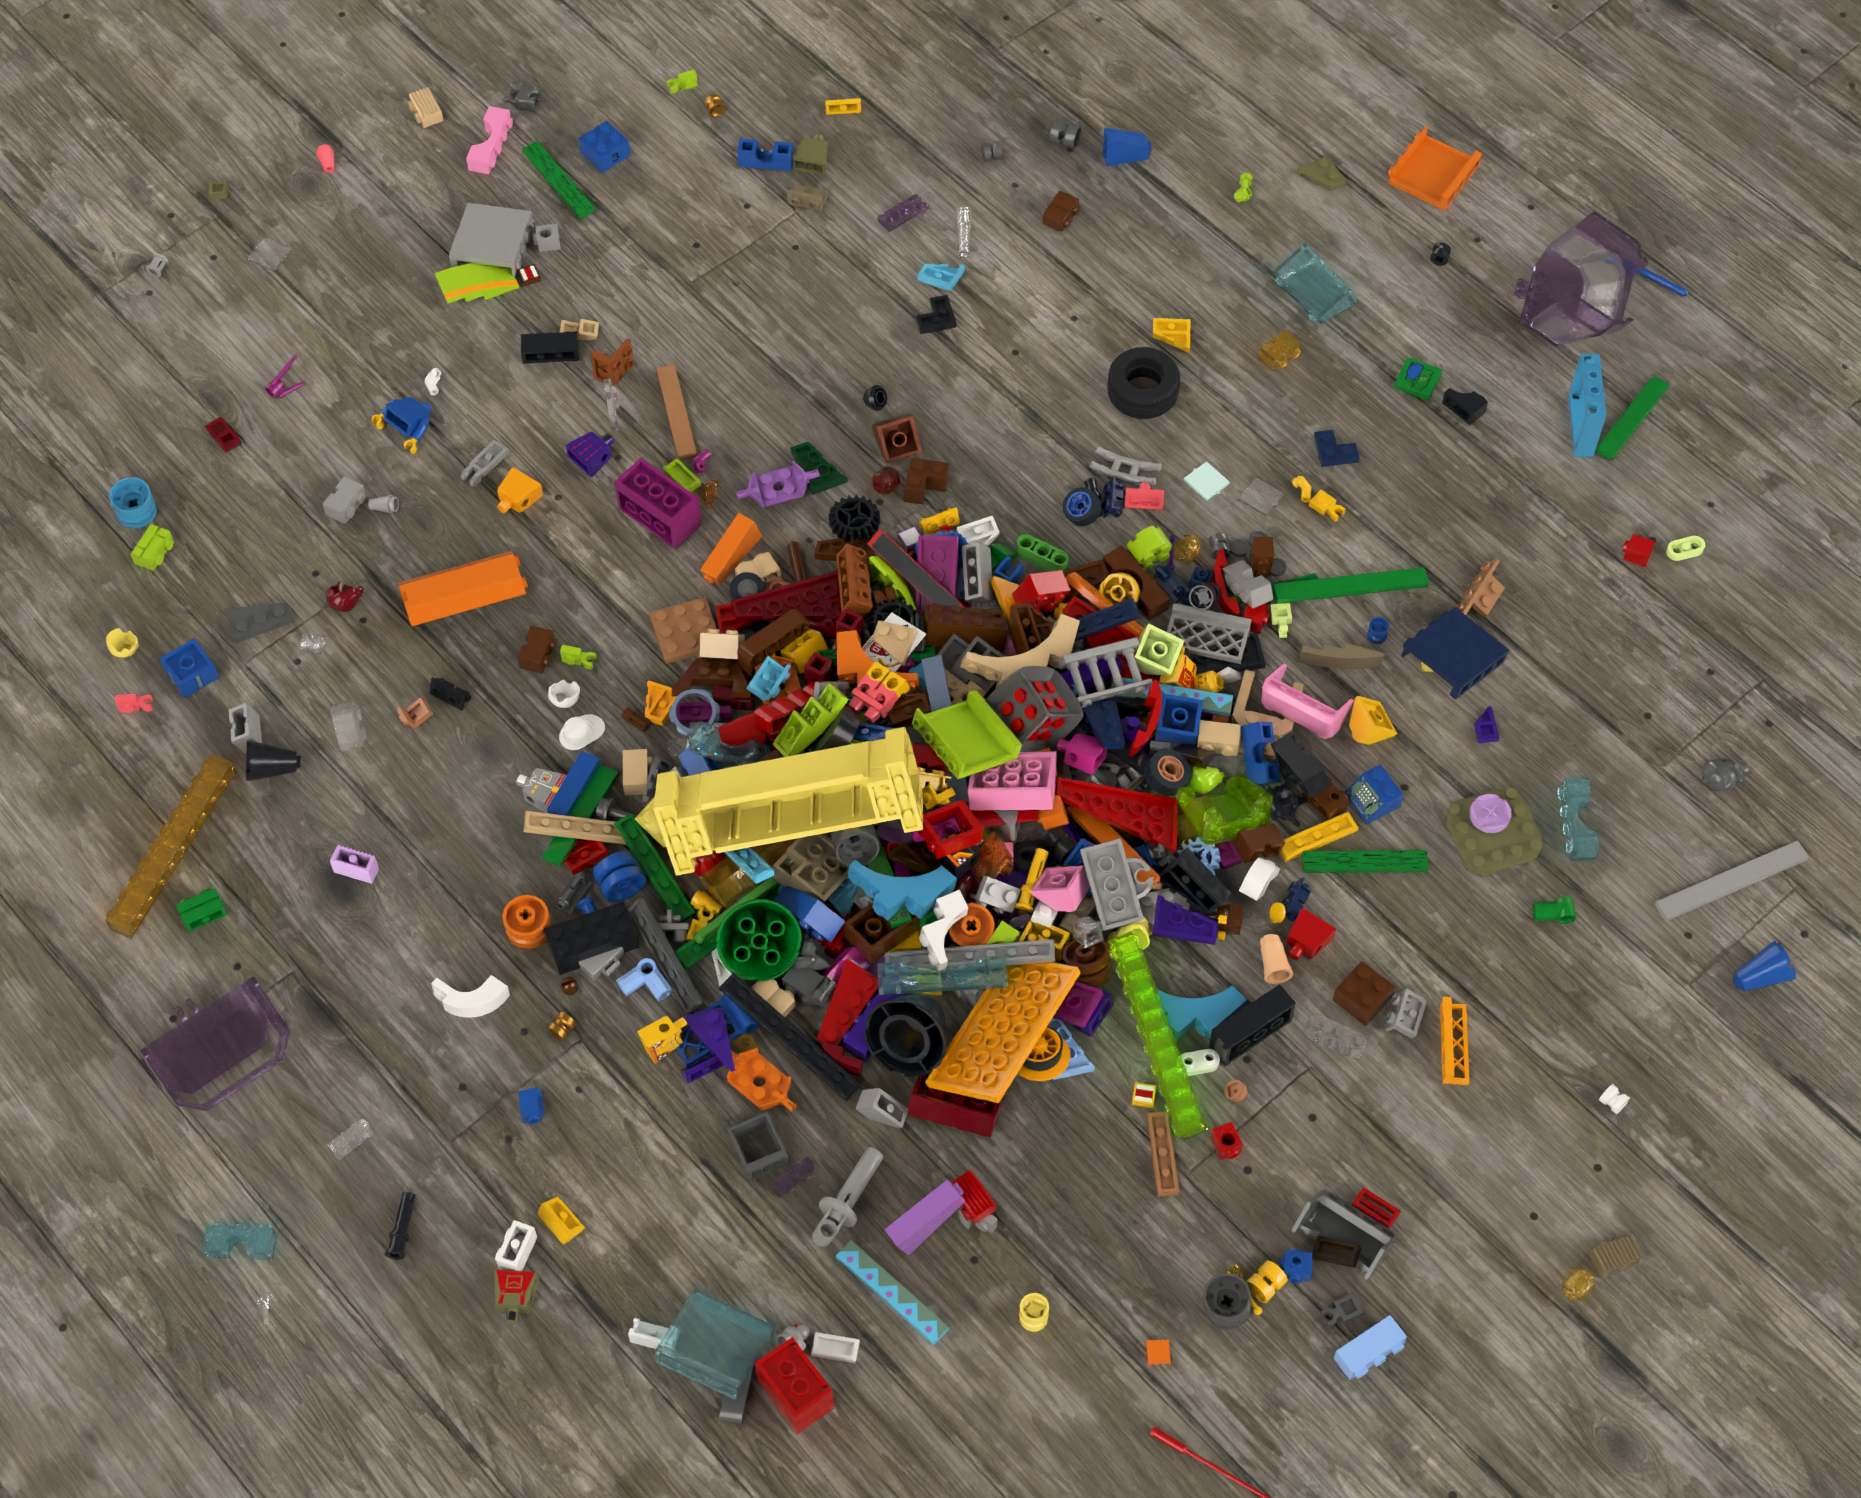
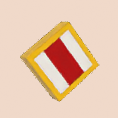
[1132,1082,1156,1108]

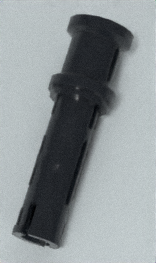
[385,1192,416,1260]

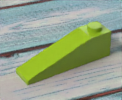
[869,556,920,624]

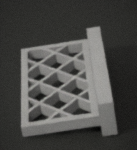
[1167,603,1252,664]

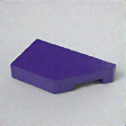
[1474,706,1499,743]

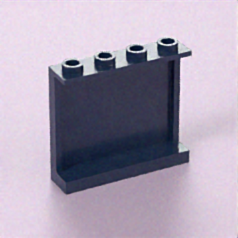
[1401,607,1510,700]

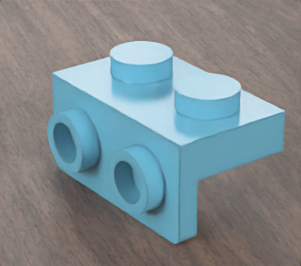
[746,656,791,702]

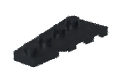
[1188,632,1266,675]

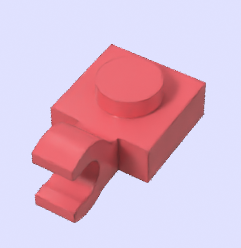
[115,694,153,713]

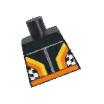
[931,831,984,880]

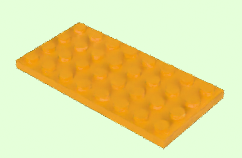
[926,962,1081,1103]

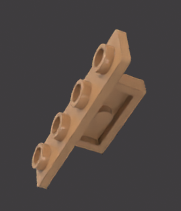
[1456,559,1505,617]

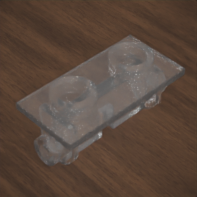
[326,1118,374,1161]

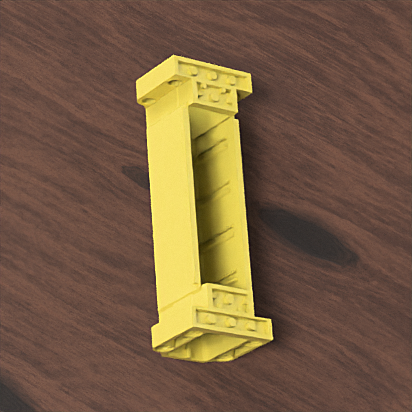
[653,727,923,875]

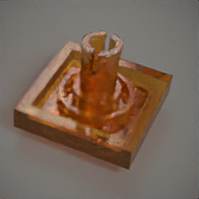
[971,832,1013,885]

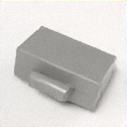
[578,947,624,981]

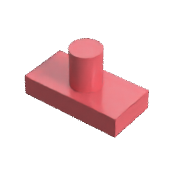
[1125,483,1164,510]

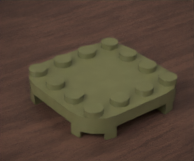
[1445,788,1543,877]

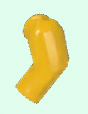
[1292,476,1311,502]

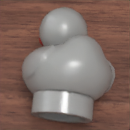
[777,1324,809,1350]

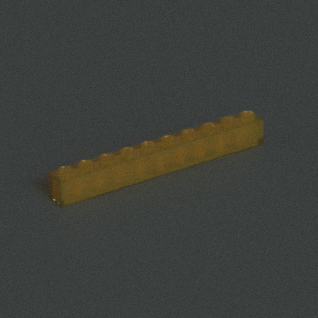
[105,754,236,939]

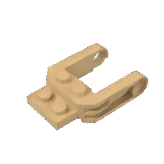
[1232,670,1304,760]

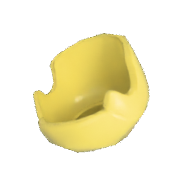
[106,628,139,658]

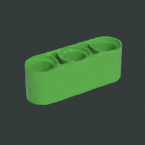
[1017,534,1069,572]

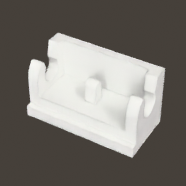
[628,1318,680,1354]

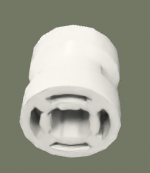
[1599,1084,1630,1115]

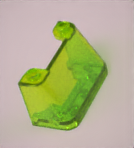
[1176,774,1273,845]

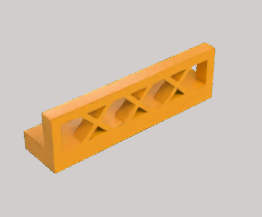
[1440,997,1469,1085]

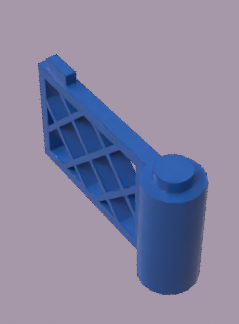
[676,993,760,1067]

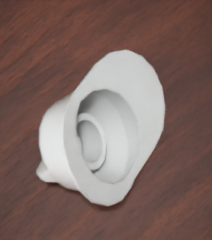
[559,714,605,750]

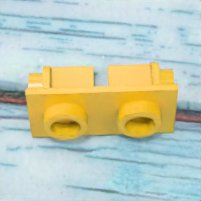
[918,507,960,535]
[918,767,951,792]

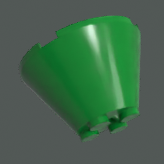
[716,899,802,982]

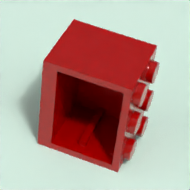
[755,1337,834,1434]

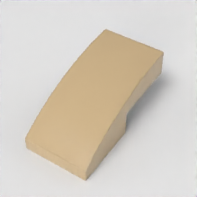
[559,319,599,341]

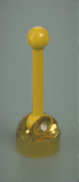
[1224,1263,1262,1315]

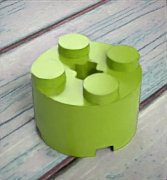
[1127,525,1172,571]

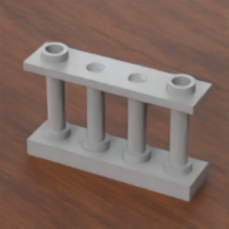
[1058,637,1152,708]

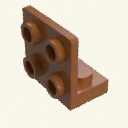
[591,338,634,388]

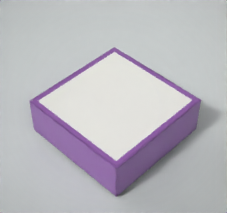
[898,526,921,550]

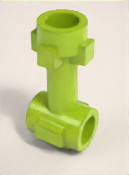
[1234,172,1253,203]

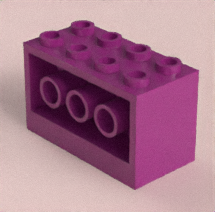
[614,458,702,549]

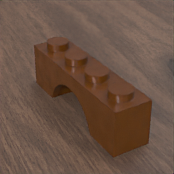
[1103,545,1170,620]

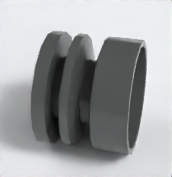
[830,824,880,866]
[1203,1273,1252,1330]

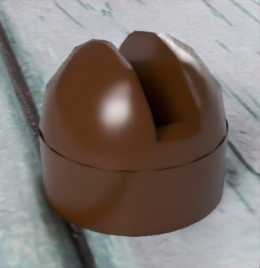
[561,977,578,996]

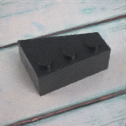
[1271,732,1331,798]
[1157,848,1231,915]

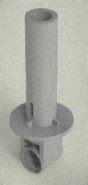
[812,1147,884,1247]

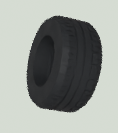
[1107,347,1180,419]

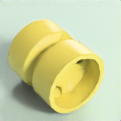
[1019,1293,1049,1332]

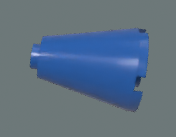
[1732,941,1796,991]

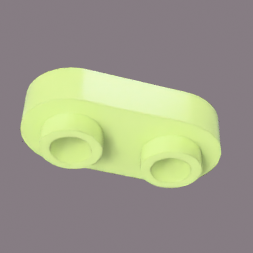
[1666,536,1705,561]

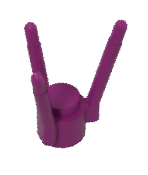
[265,355,305,398]

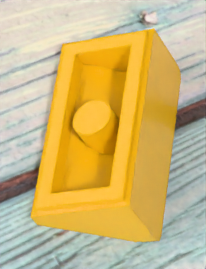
[825,98,861,115]
[537,1196,585,1244]

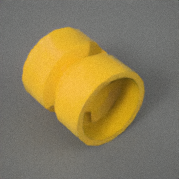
[1246,1260,1288,1303]

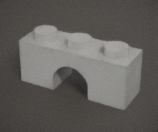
[1222,560,1274,608]

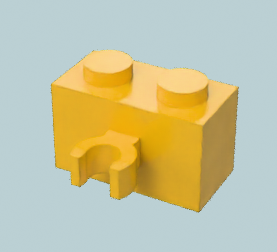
[780,628,829,674]

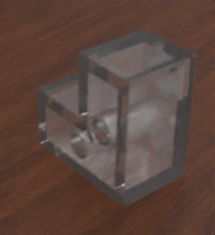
[330,699,367,752]

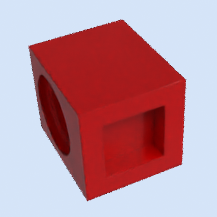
[1210,1122,1243,1160]

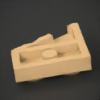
[872,621,917,666]

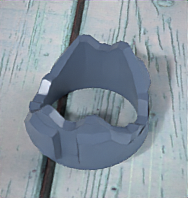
[669,689,720,738]

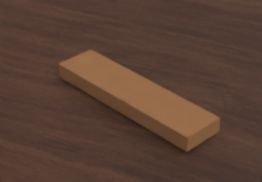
[1146,1111,1180,1197]

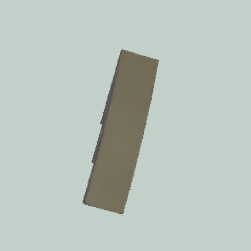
[1299,643,1384,669]

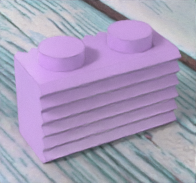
[330,845,379,884]

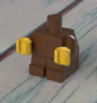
[1208,904,1243,940]

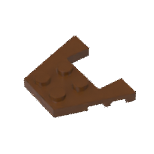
[672,657,751,698]

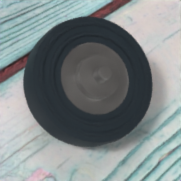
[730,572,765,600]

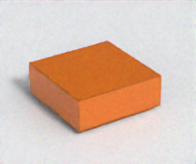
[1146,1339,1171,1365]

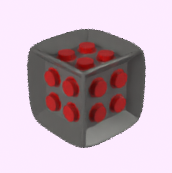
[986,666,1084,752]

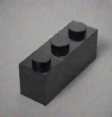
[521,331,579,364]

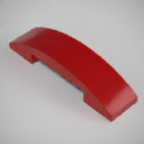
[1213,549,1240,617]
[1128,679,1162,757]

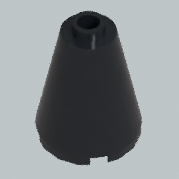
[246,740,301,781]

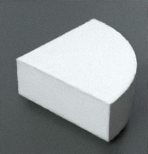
[1217,667,1242,683]

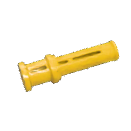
[1015,848,1049,913]

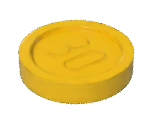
[1269,902,1286,924]

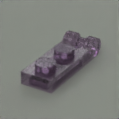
[878,194,929,232]

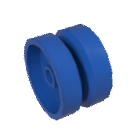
[593,851,646,903]

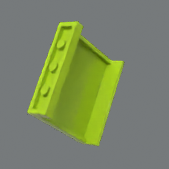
[912,690,1022,779]

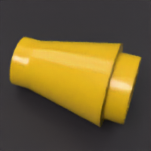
[690,890,723,917]

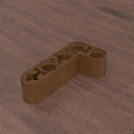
[737,609,810,678]

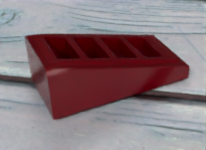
[712,685,754,711]

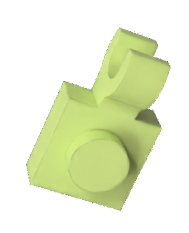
[1270,603,1292,638]

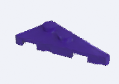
[683,1007,735,1072]

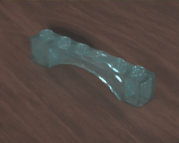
[877,956,1008,995]

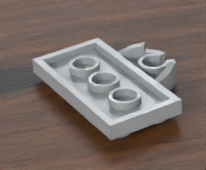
[1080,838,1153,931]

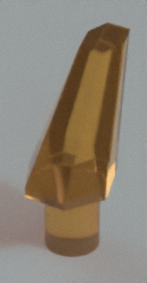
[704,479,719,508]

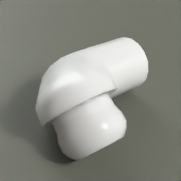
[424,368,441,396]

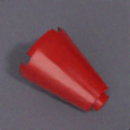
[707,712,766,752]

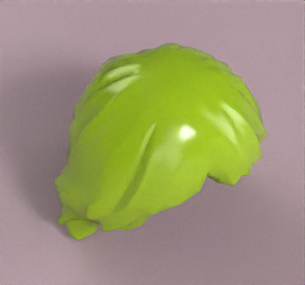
[1188,766,1225,794]

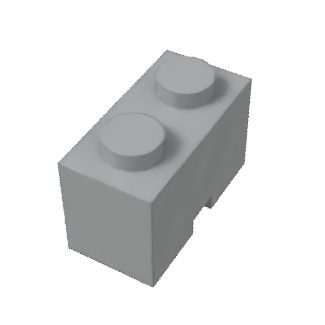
[323,476,366,524]
[229,703,262,754]

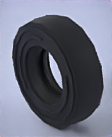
[1013,840,1049,874]

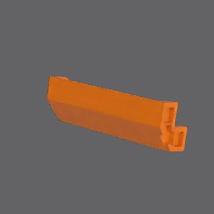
[398,551,528,627]

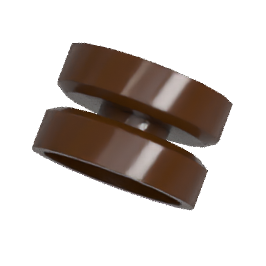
[1063,936,1113,988]

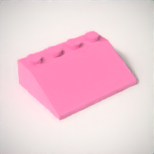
[968,752,1057,811]

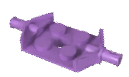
[736,461,820,508]

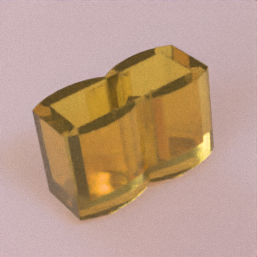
[1258,330,1302,371]

